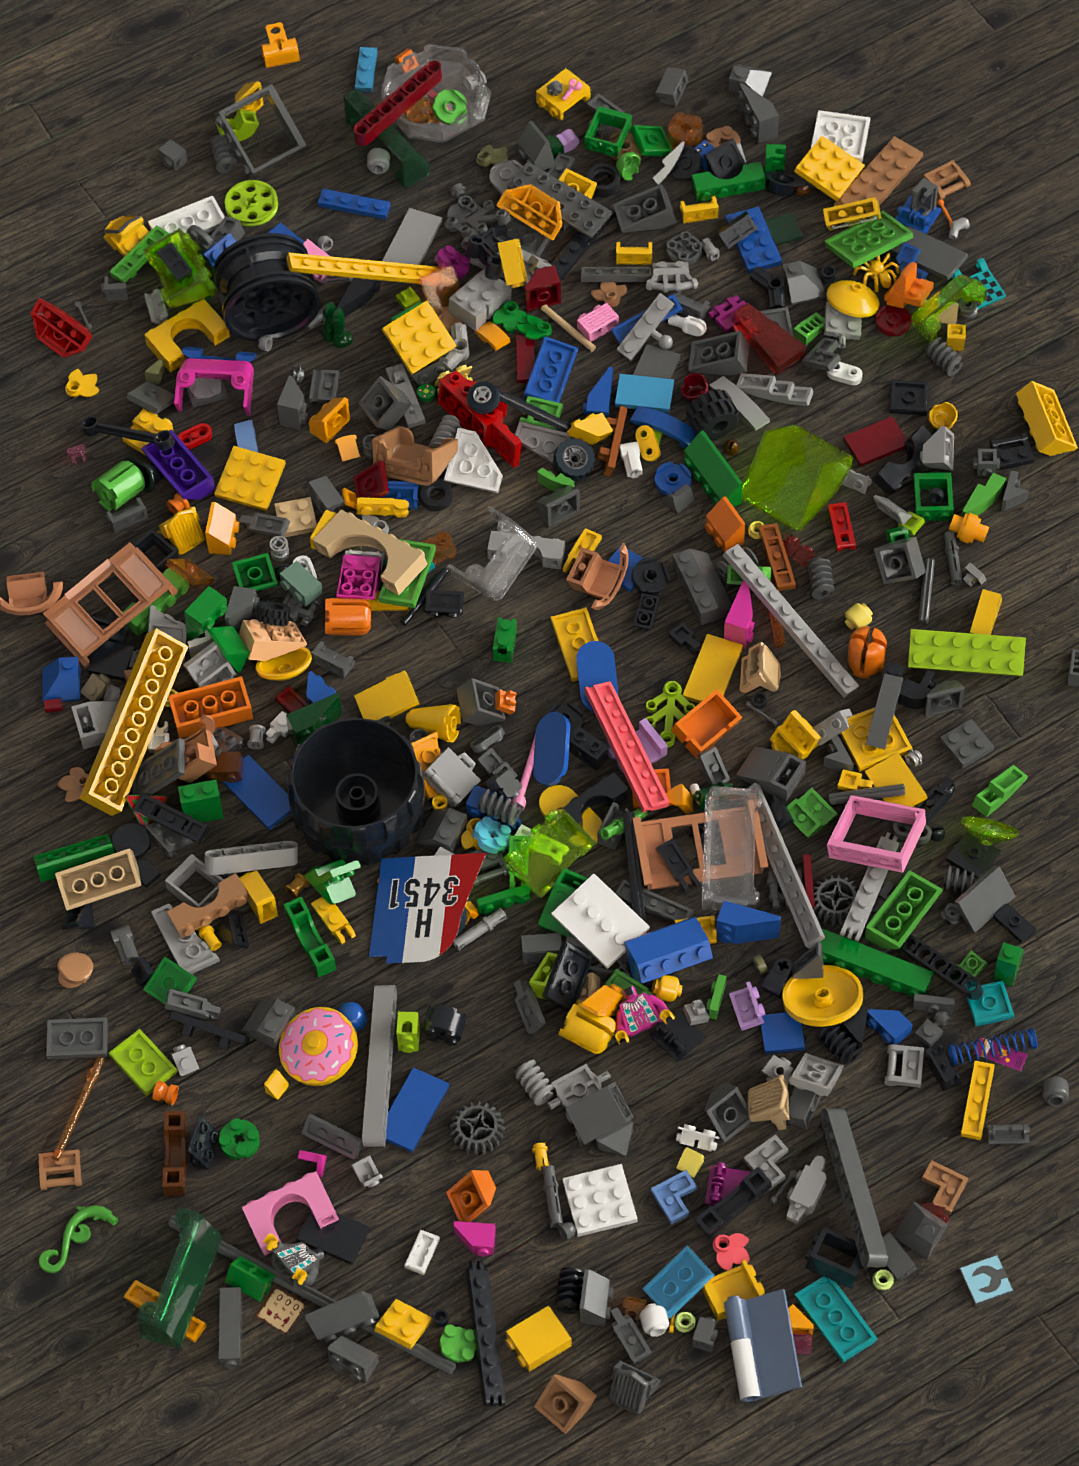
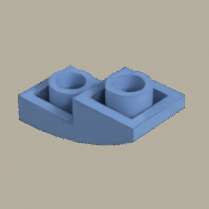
[234,420,259,453]

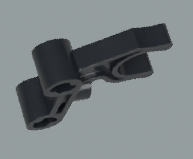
[466,225,507,280]

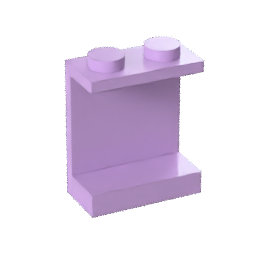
[607,718,667,773]

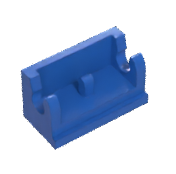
[382,481,419,509]

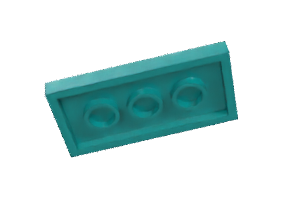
[795,1276,877,1363]

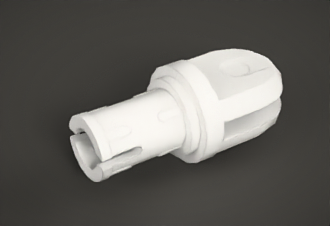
[668,315,707,336]

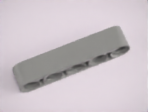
[205,841,298,875]

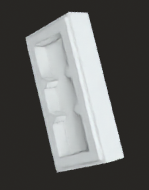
[404,1230,440,1275]

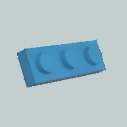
[355,47,377,92]

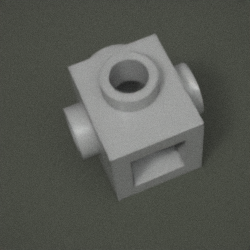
[761,1055,793,1083]

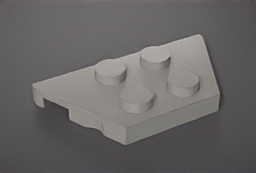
[148,605,186,664]

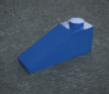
[583,367,613,419]

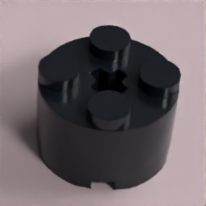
[422,1004,467,1046]

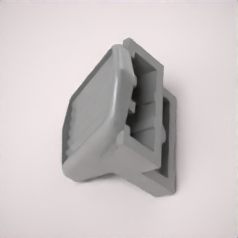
[183,642,236,688]

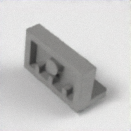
[813,709,853,746]

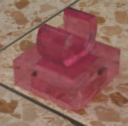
[65,443,86,465]

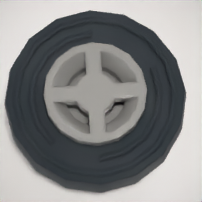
[467,381,500,414]

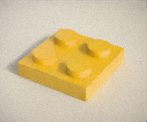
[375,1299,432,1350]

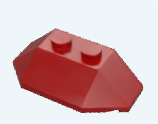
[30,298,92,358]

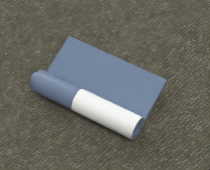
[724,1289,802,1402]

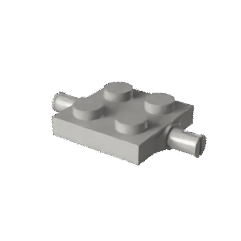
[824,302,862,349]
[547,1064,611,1110]

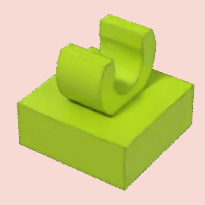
[396,287,420,310]

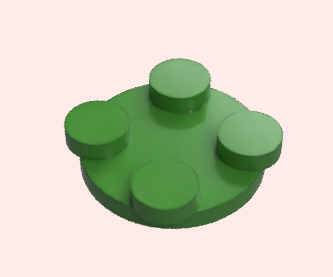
[439,1325,476,1362]

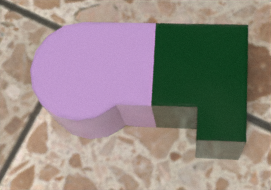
[546,129,580,158]

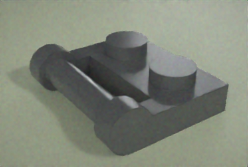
[468,849,509,888]

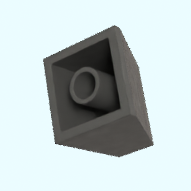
[565,1082,634,1144]

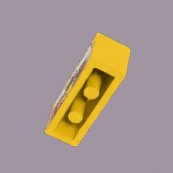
[823,197,881,231]

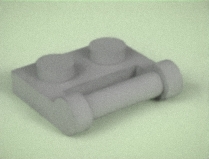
[884,1044,924,1087]

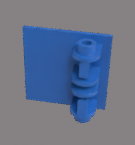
[895,195,942,234]

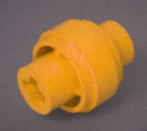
[948,513,989,544]

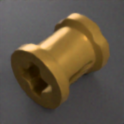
[284,873,310,899]

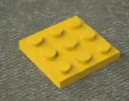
[794,136,865,202]
[381,301,457,375]
[214,446,286,511]
[840,707,913,772]

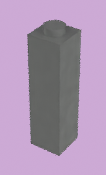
[219,1287,242,1369]

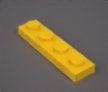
[961,1061,995,1140]

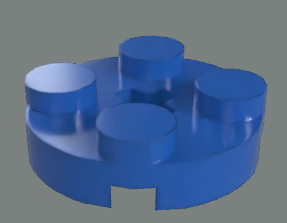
[655,462,691,496]

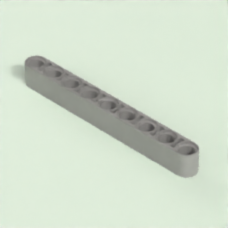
[362,985,397,1147]

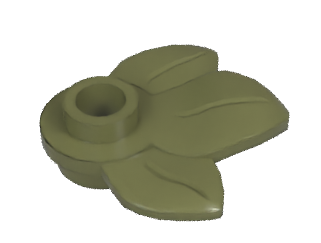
[476,145,508,167]

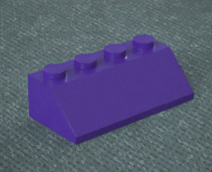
[141,430,215,500]

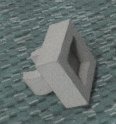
[528,254,552,275]
[963,563,987,587]
[683,1000,710,1026]

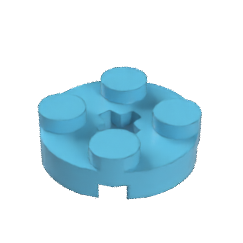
[472,817,511,854]

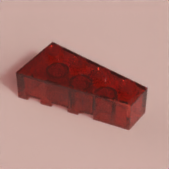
[732,303,806,375]

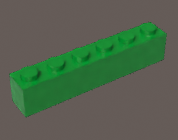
[820,929,934,999]

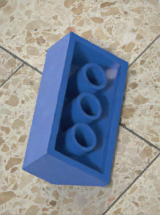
[624,916,713,983]

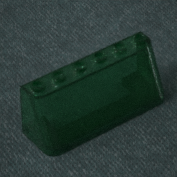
[343,90,430,188]

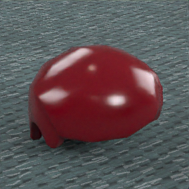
[681,373,708,402]

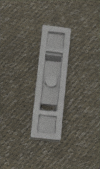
[385,363,426,429]

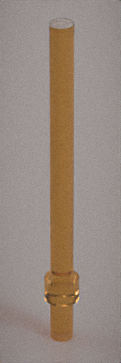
[51,1057,105,1161]

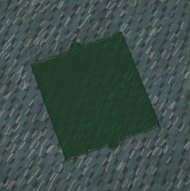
[765,213,803,246]

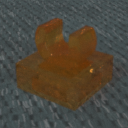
[623,1296,647,1320]

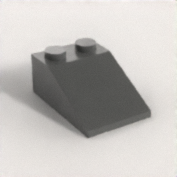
[613,184,677,233]
[688,331,750,376]

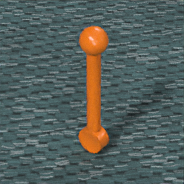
[937,199,953,228]

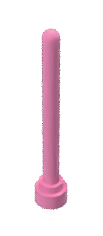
[510,737,535,811]

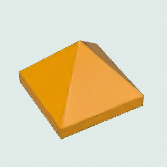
[342,488,357,510]

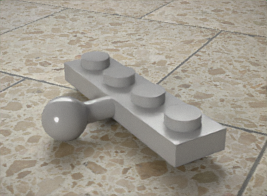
[616,293,675,361]

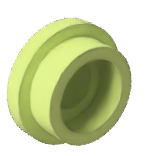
[873,1270,894,1290]
[675,1312,696,1333]

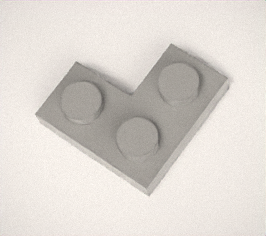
[743,1134,788,1190]

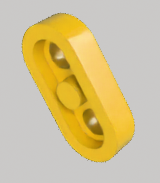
[635,425,660,462]

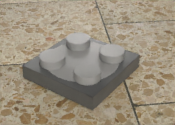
[187,378,228,407]

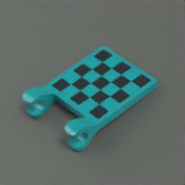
[951,258,1006,310]

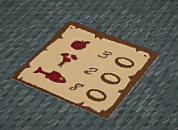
[255,1285,307,1335]

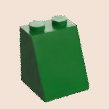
[178,780,224,826]

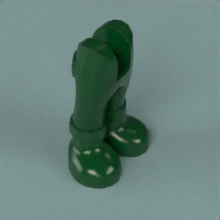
[322,303,353,348]

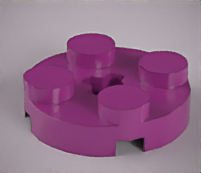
[434,245,470,279]

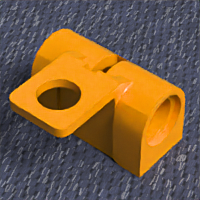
[261,22,300,68]

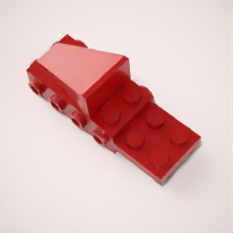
[438,370,521,468]

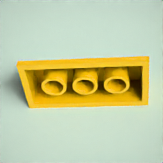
[1016,381,1078,456]

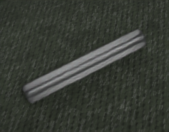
[918,558,935,624]
[829,784,905,805]

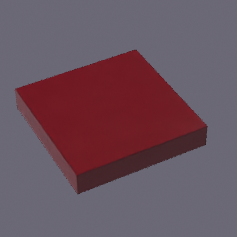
[353,460,389,498]

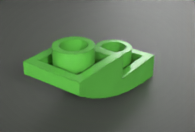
[537,467,574,492]
[954,950,988,980]

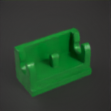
[765,144,786,180]
[225,1256,275,1302]

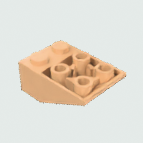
[239,619,307,661]

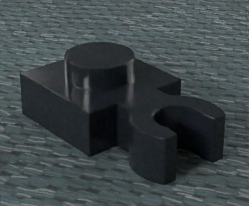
[766,795,794,831]

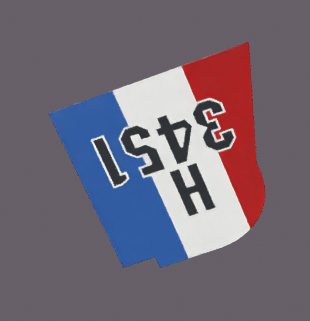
[369,853,486,963]

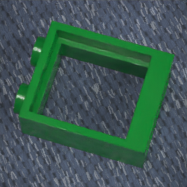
[585,106,632,157]
[913,473,954,522]

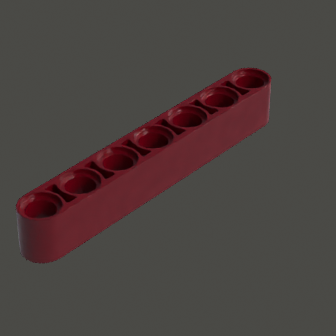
[354,60,442,146]

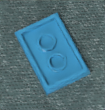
[615,374,674,413]
[642,1246,715,1319]

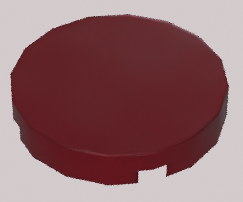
[875,305,911,337]

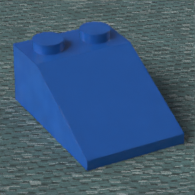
[716,901,781,944]

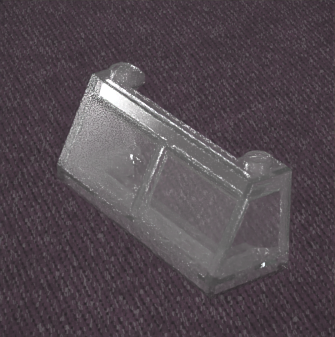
[702,786,762,910]

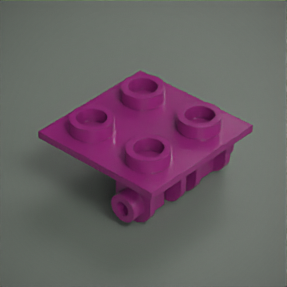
[705,1162,751,1205]

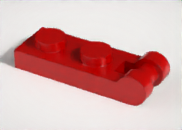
[828,502,856,552]

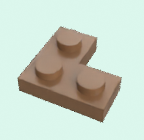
[922,1160,968,1215]

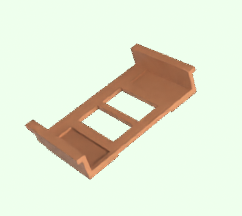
[43,542,178,668]
[632,800,768,890]

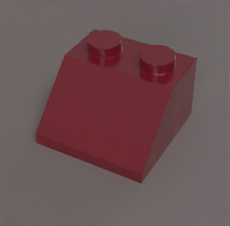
[525,265,561,312]

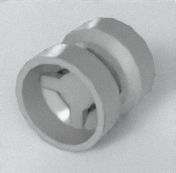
[269,536,289,561]

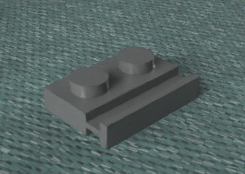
[309,369,340,404]

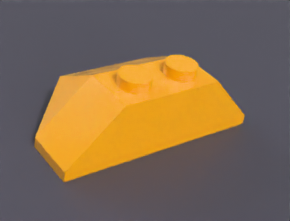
[496,184,562,240]

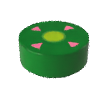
[417,384,435,402]

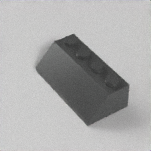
[673,549,732,625]

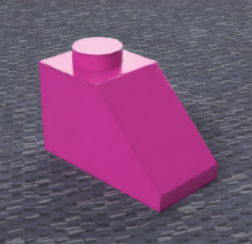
[454,1221,496,1257]

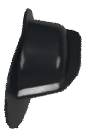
[766,171,808,196]
[125,457,163,493]

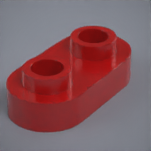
[178,423,212,450]

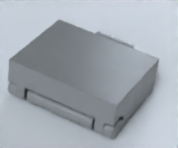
[423,747,481,808]

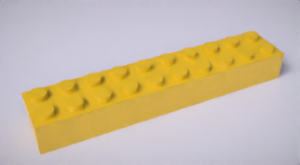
[79,628,188,816]

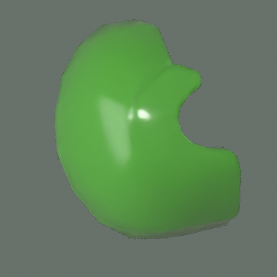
[616,152,641,180]

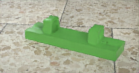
[110,225,171,283]

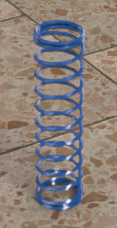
[948,1028,1038,1066]

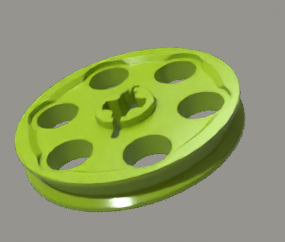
[225,180,278,227]

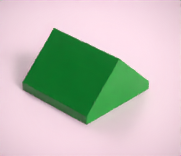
[207,626,250,673]

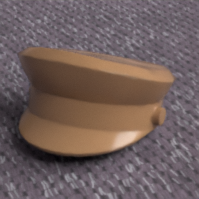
[57,952,93,988]

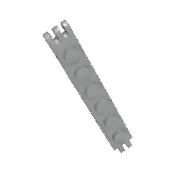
[840,832,900,942]

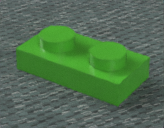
[706,975,726,1020]

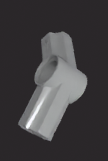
[442,322,469,370]

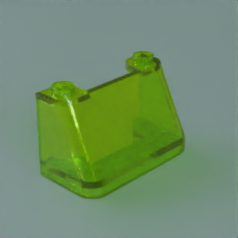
[912,274,987,343]

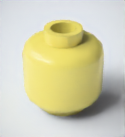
[844,603,873,630]

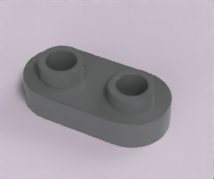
[470,725,505,754]
[893,821,932,844]

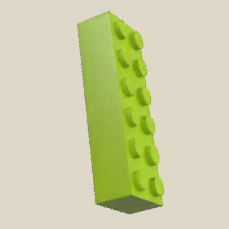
[908,629,1026,677]

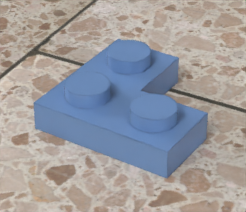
[651,1170,697,1225]

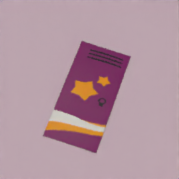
[974,1037,1028,1071]

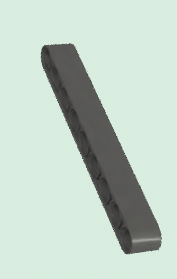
[820,1108,888,1267]

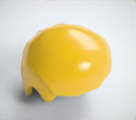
[928,402,957,430]

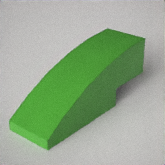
[962,473,1006,517]
[972,765,1028,817]

